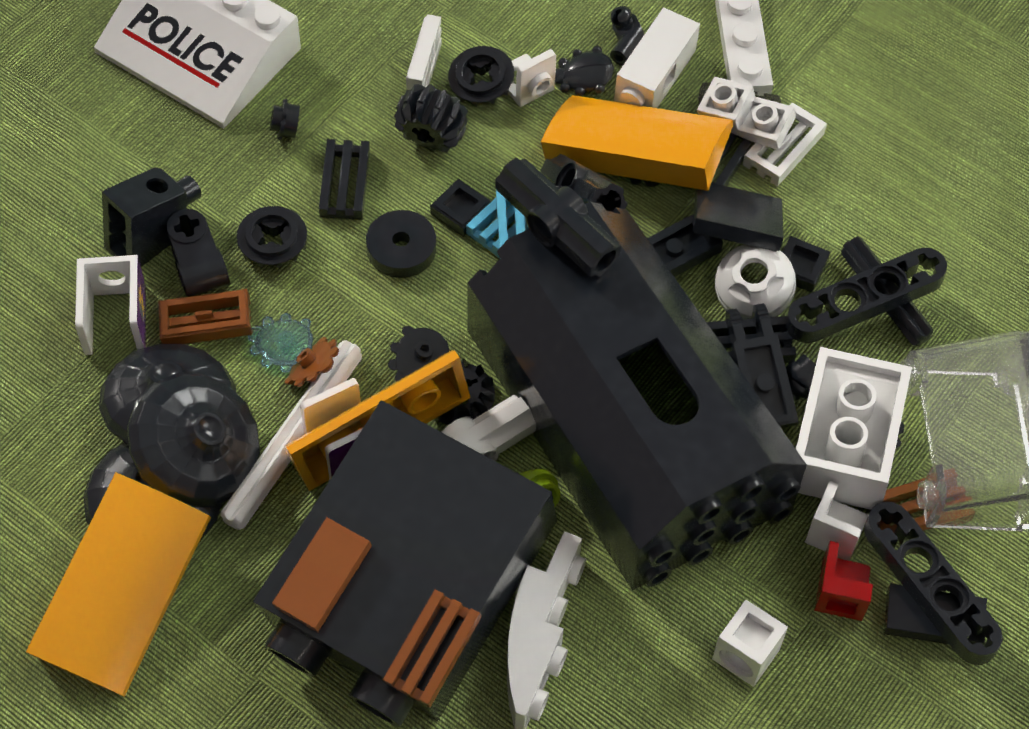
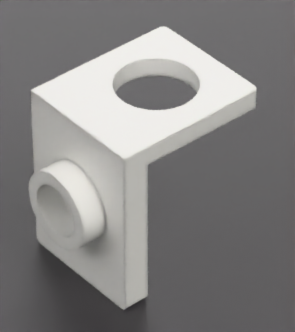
[508,49,557,108]

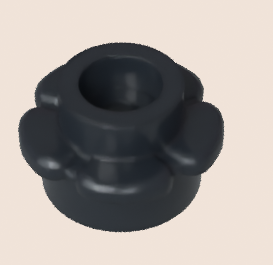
[270,99,300,141]

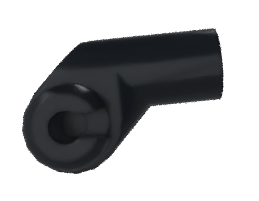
[610,6,644,66]

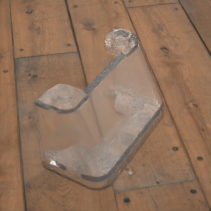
[900,331,1029,532]

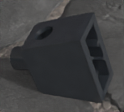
[102,167,202,267]

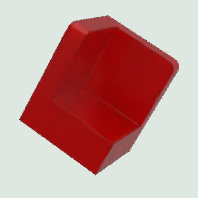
[814,541,873,621]

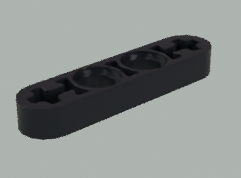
[786,247,947,343]
[864,502,1003,665]

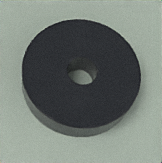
[366,210,436,278]

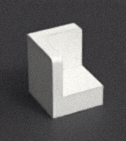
[805,481,869,561]

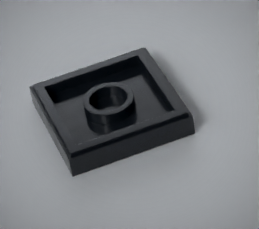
[693,183,784,252]

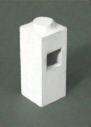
[614,7,700,108]

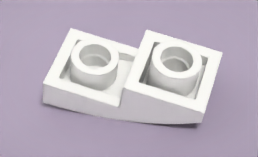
[697,77,796,150]

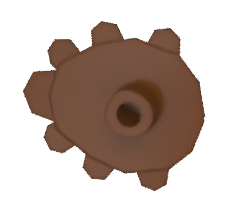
[285,337,339,387]

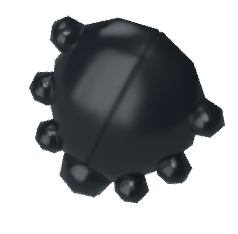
[555,45,614,96]
[388,326,450,382]

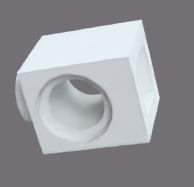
[712,600,788,687]

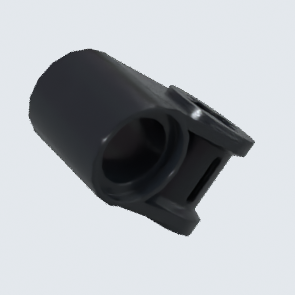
[167,209,231,297]

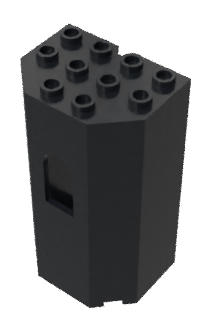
[467,202,807,591]

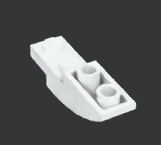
[507,531,586,729]

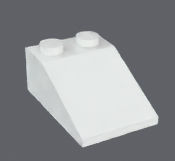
[796,347,912,510]

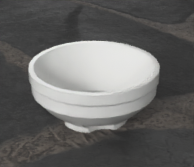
[715,244,796,319]

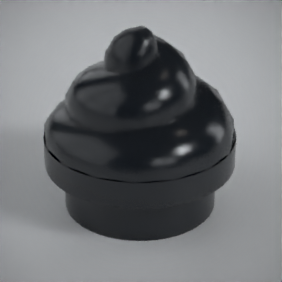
[786,354,816,401]

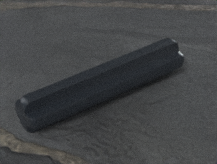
[841,236,934,346]

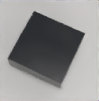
[430,179,491,237]
[782,236,831,293]

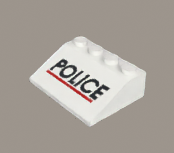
[94,0,301,129]

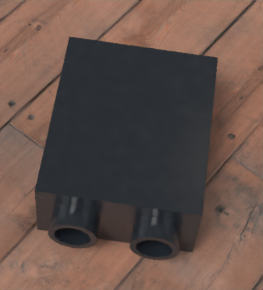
[253,400,557,727]

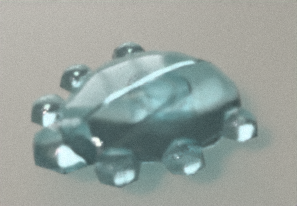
[248,313,313,373]

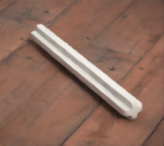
[221,340,362,530]

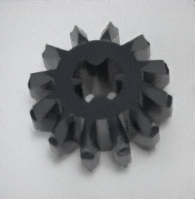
[394,84,468,152]

